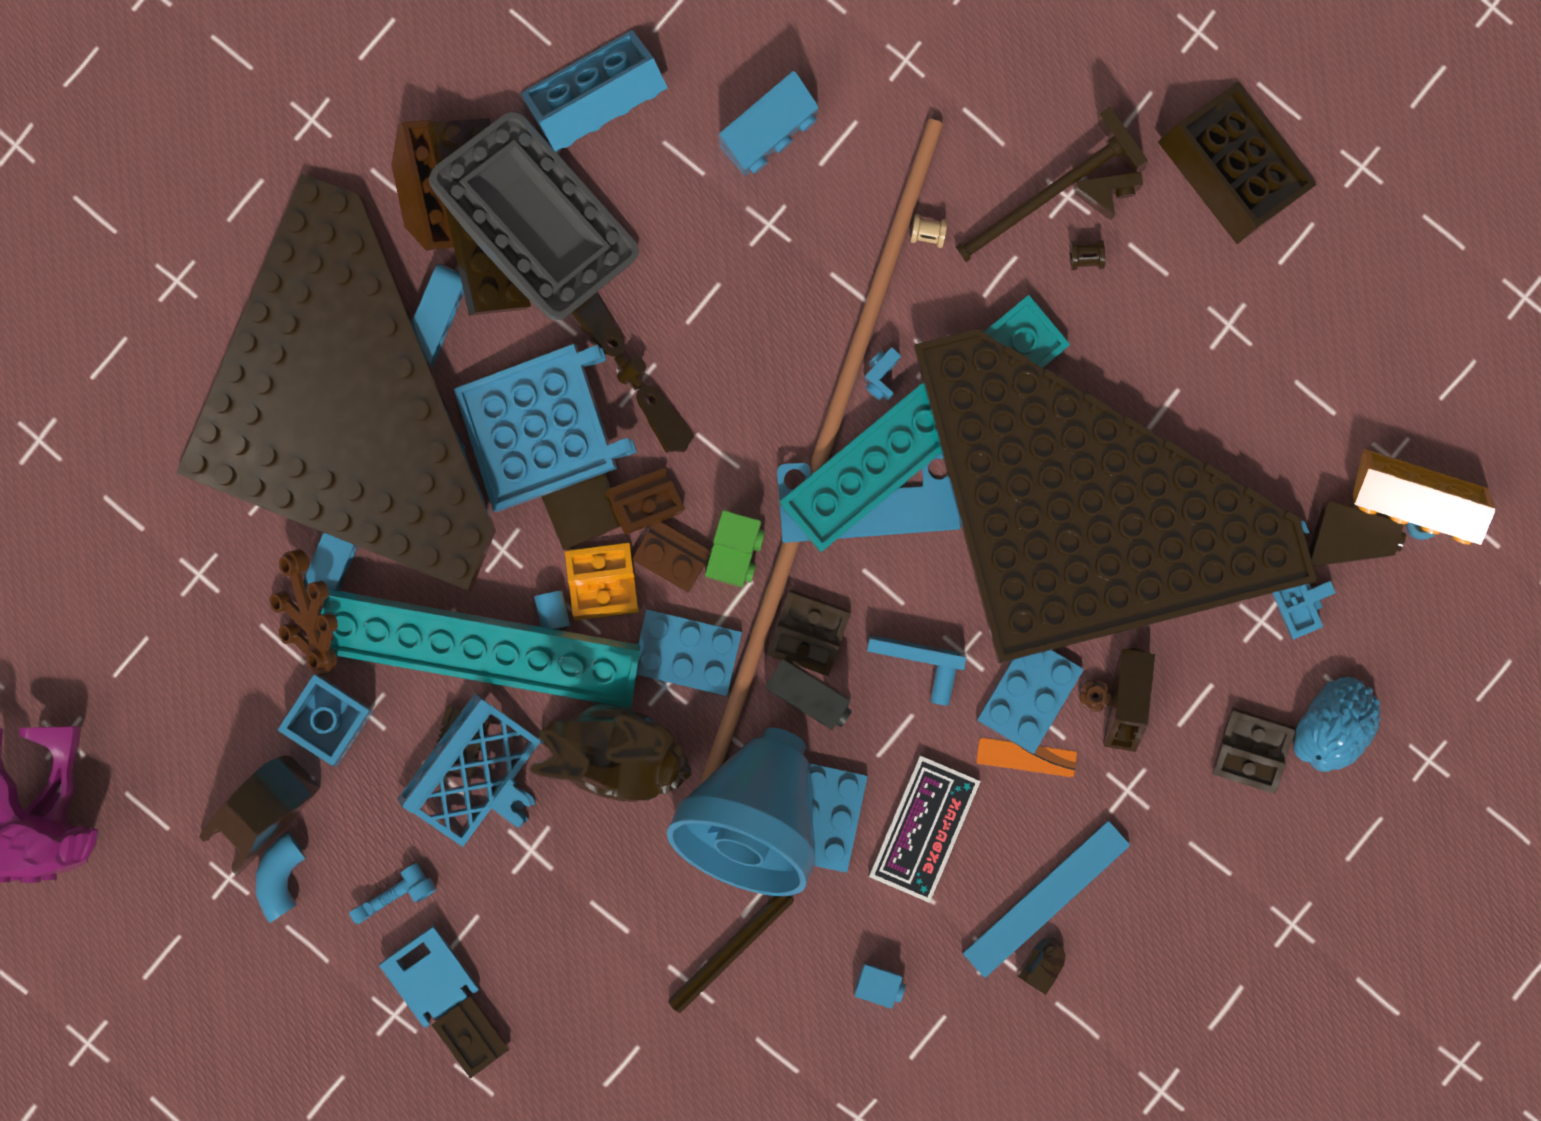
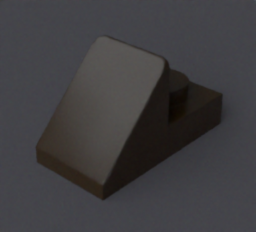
[1073,172,1143,220]

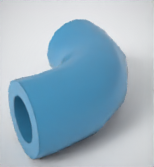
[255,832,306,923]

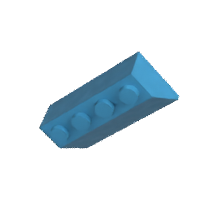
[520,30,668,152]

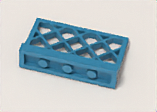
[397,693,540,847]

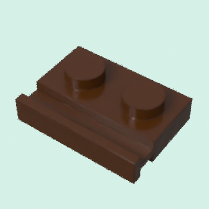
[605,467,685,535]
[632,522,712,593]

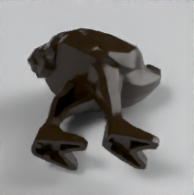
[530,704,691,802]

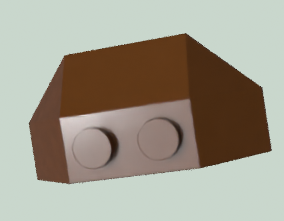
[391,120,454,251]

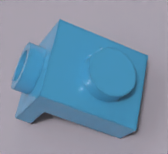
[864,347,901,401]

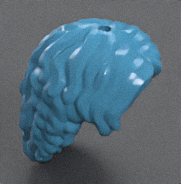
[1293,677,1381,772]

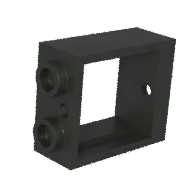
[765,659,852,730]

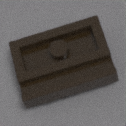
[432,995,510,1078]

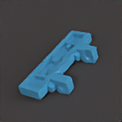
[1271,521,1336,640]

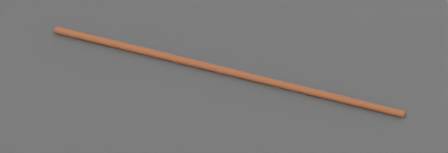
[699,119,944,785]

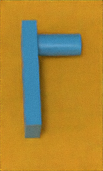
[867,634,967,706]

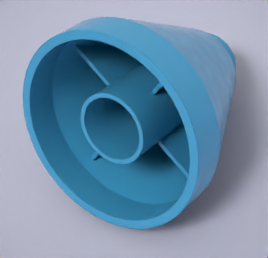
[667,728,816,896]

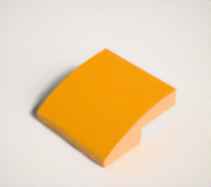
[565,543,639,621]

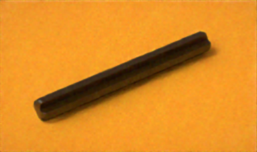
[668,895,794,1013]

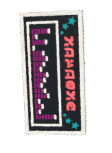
[869,756,981,903]

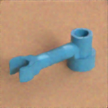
[349,863,437,925]

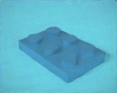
[637,609,742,696]
[977,650,1084,754]
[809,763,868,873]

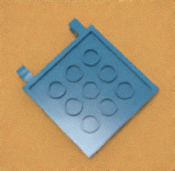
[454,344,637,512]

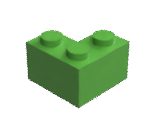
[705,510,765,588]

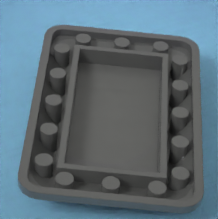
[429,112,639,320]

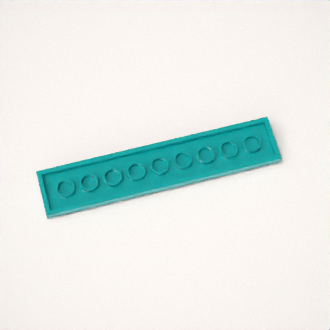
[779,295,1070,553]
[317,589,641,708]

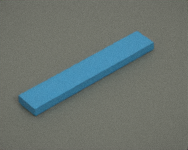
[962,821,1131,978]

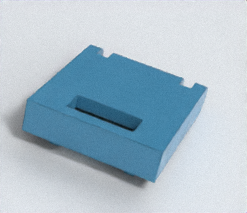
[379,924,479,1028]

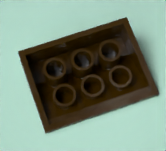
[1158,83,1317,244]

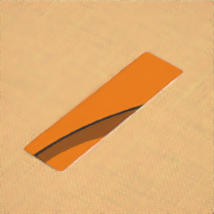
[976,738,1077,777]

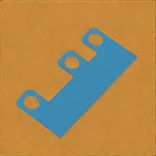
[777,453,960,543]

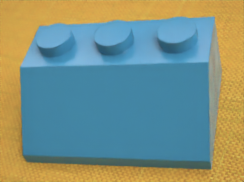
[719,70,819,176]

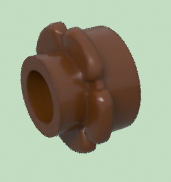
[1079,680,1112,712]

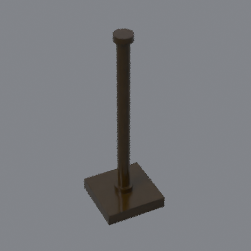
[955,107,1148,263]

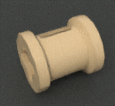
[910,214,948,248]

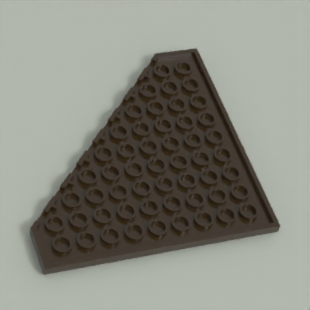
[176,174,496,592]
[913,329,1317,664]

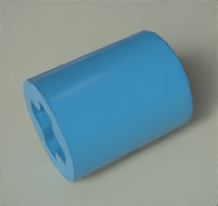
[534,591,570,630]

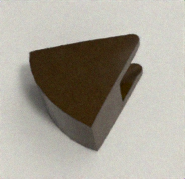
[199,755,320,876]

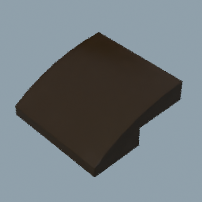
[541,472,621,550]
[767,589,851,677]
[1212,707,1296,794]

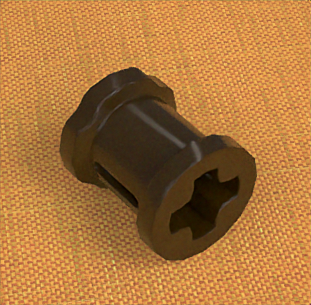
[1069,240,1105,271]

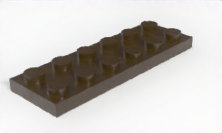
[428,118,531,316]

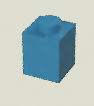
[853,962,906,1009]

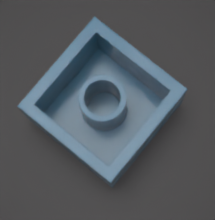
[278,674,374,766]

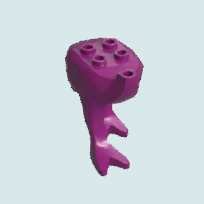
[0,726,99,883]

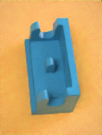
[489,778,536,828]

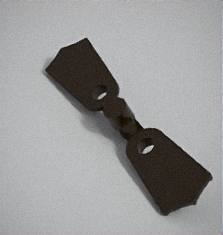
[572,293,694,453]

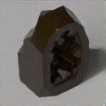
[1017,937,1066,995]

